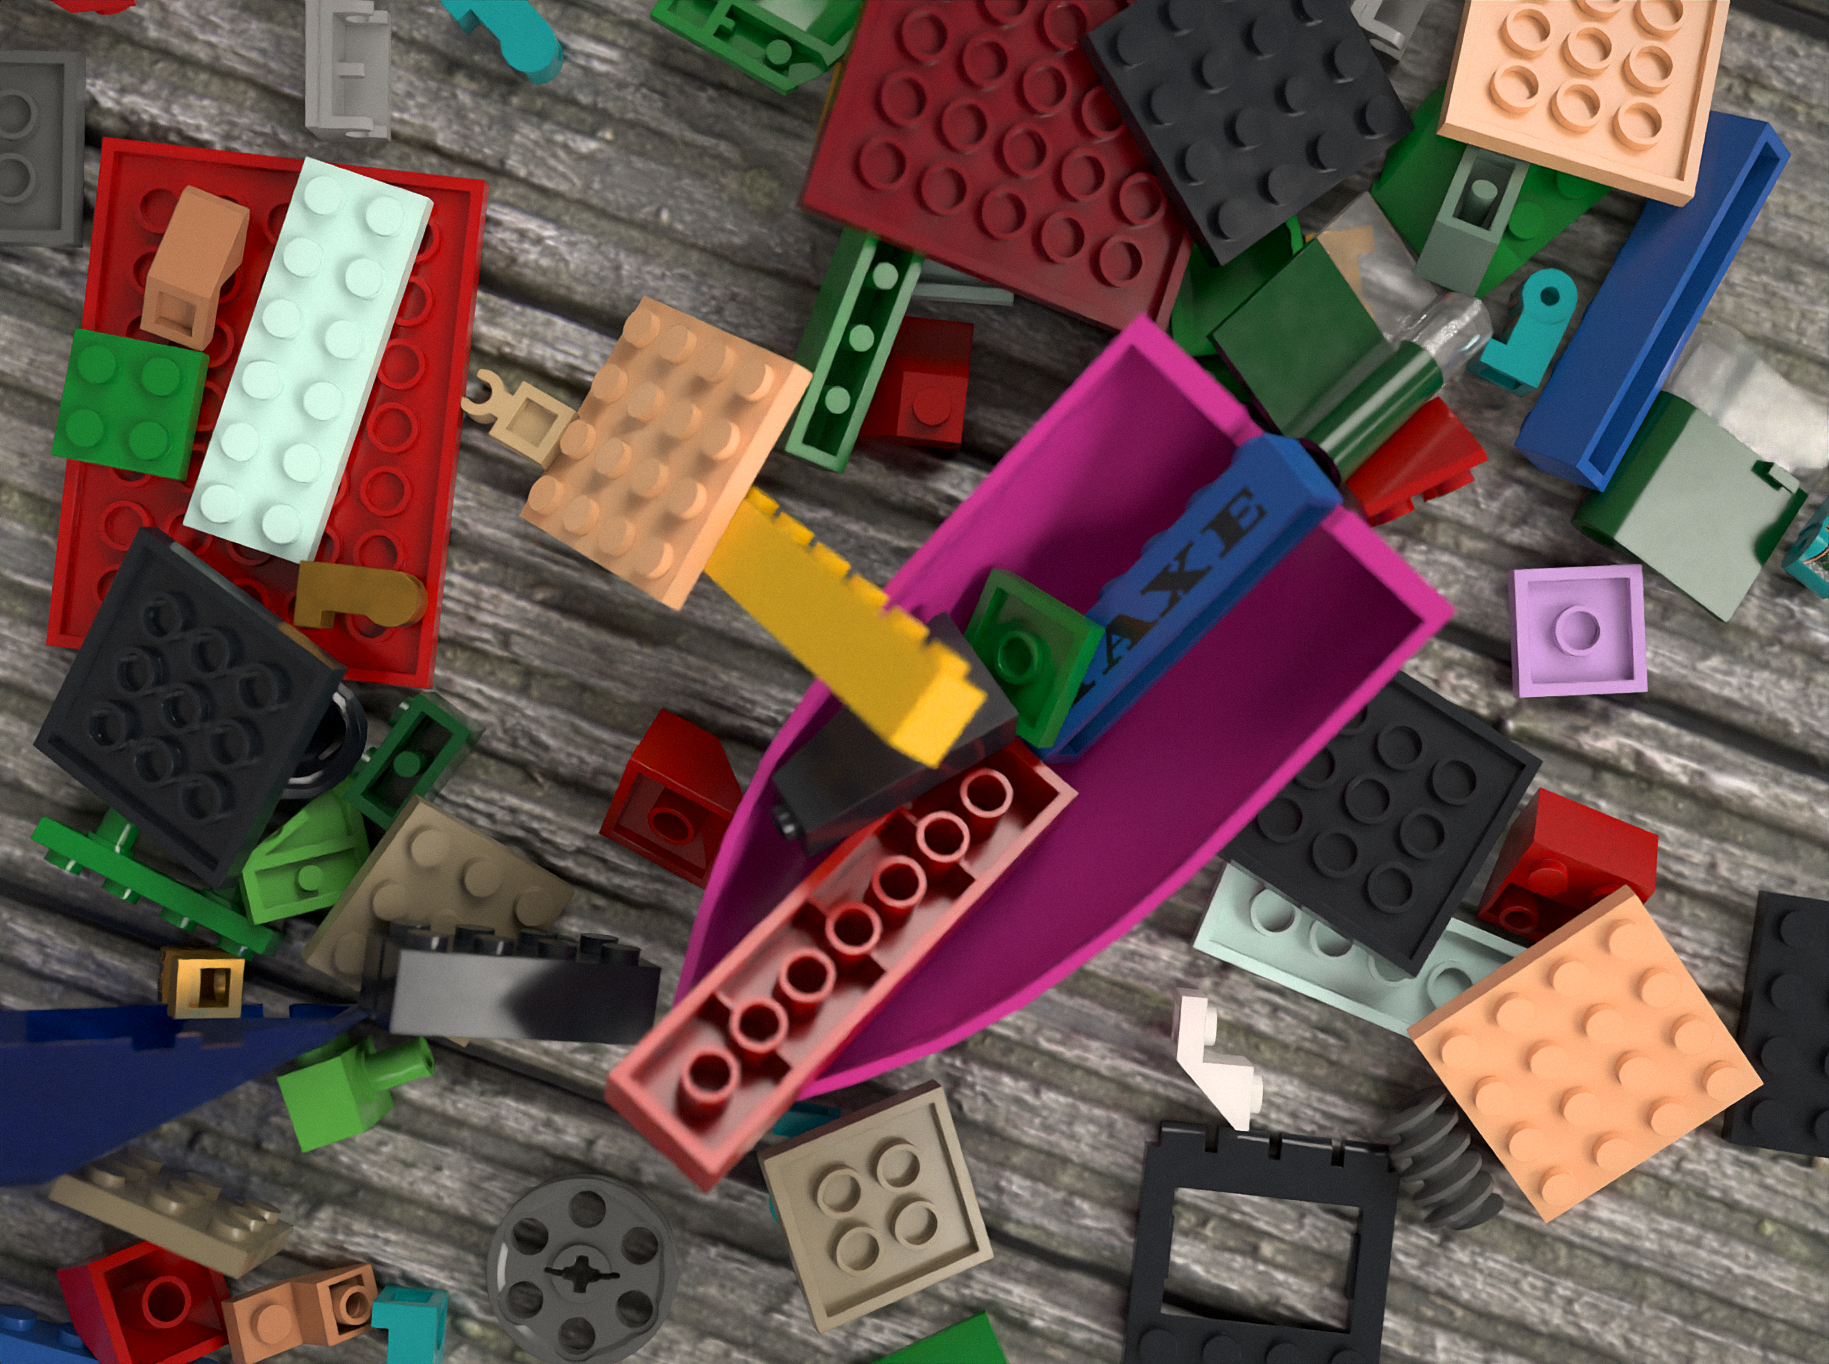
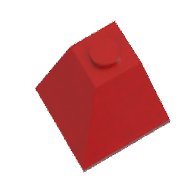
[857,316,974,451]
[599,708,744,891]
[56,1238,231,1364]

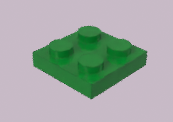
[51,328,210,482]
[964,568,1105,748]

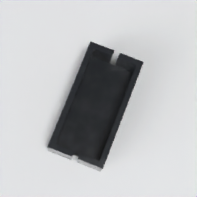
[358,919,662,1045]

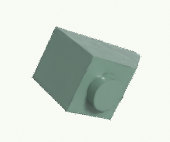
[1412,144,1531,298]

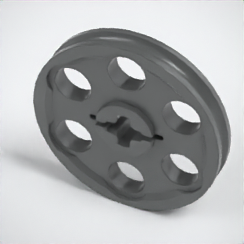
[486,1172,680,1364]

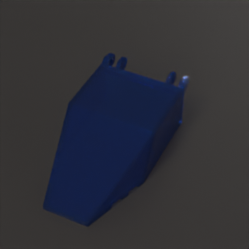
[0,1003,368,1188]

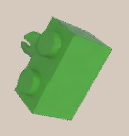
[277,1032,435,1153]

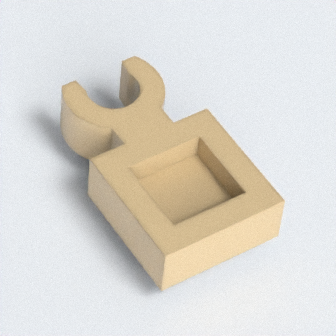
[461,369,580,471]

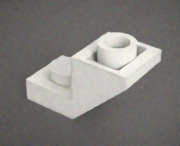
[1170,987,1263,1131]

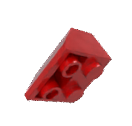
[1336,396,1489,528]
[1476,787,1659,943]

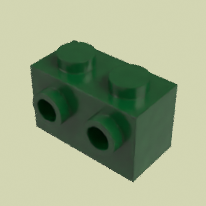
[342,692,486,831]

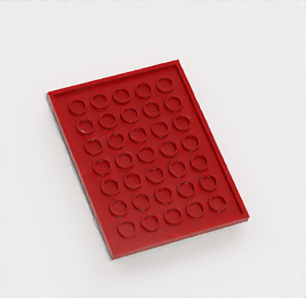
[46,137,489,689]

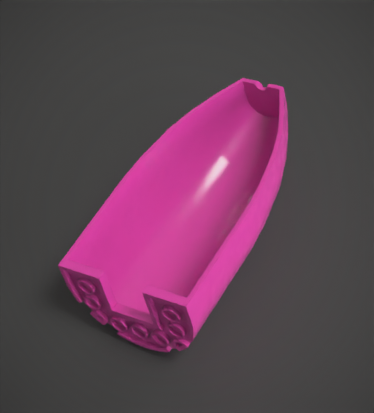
[671,312,1457,1100]

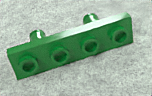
[30,807,286,962]

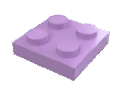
[1508,564,1648,698]

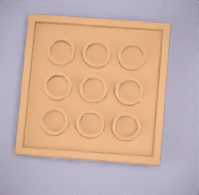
[1436,0,1730,207]
[519,295,813,611]
[1406,884,1764,1224]

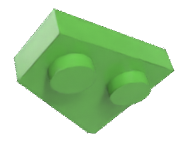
[238,776,371,927]

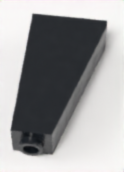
[767,611,1018,859]

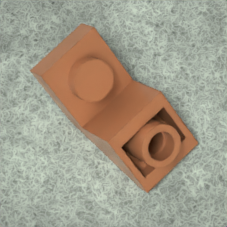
[140,185,250,352]
[221,1263,378,1364]

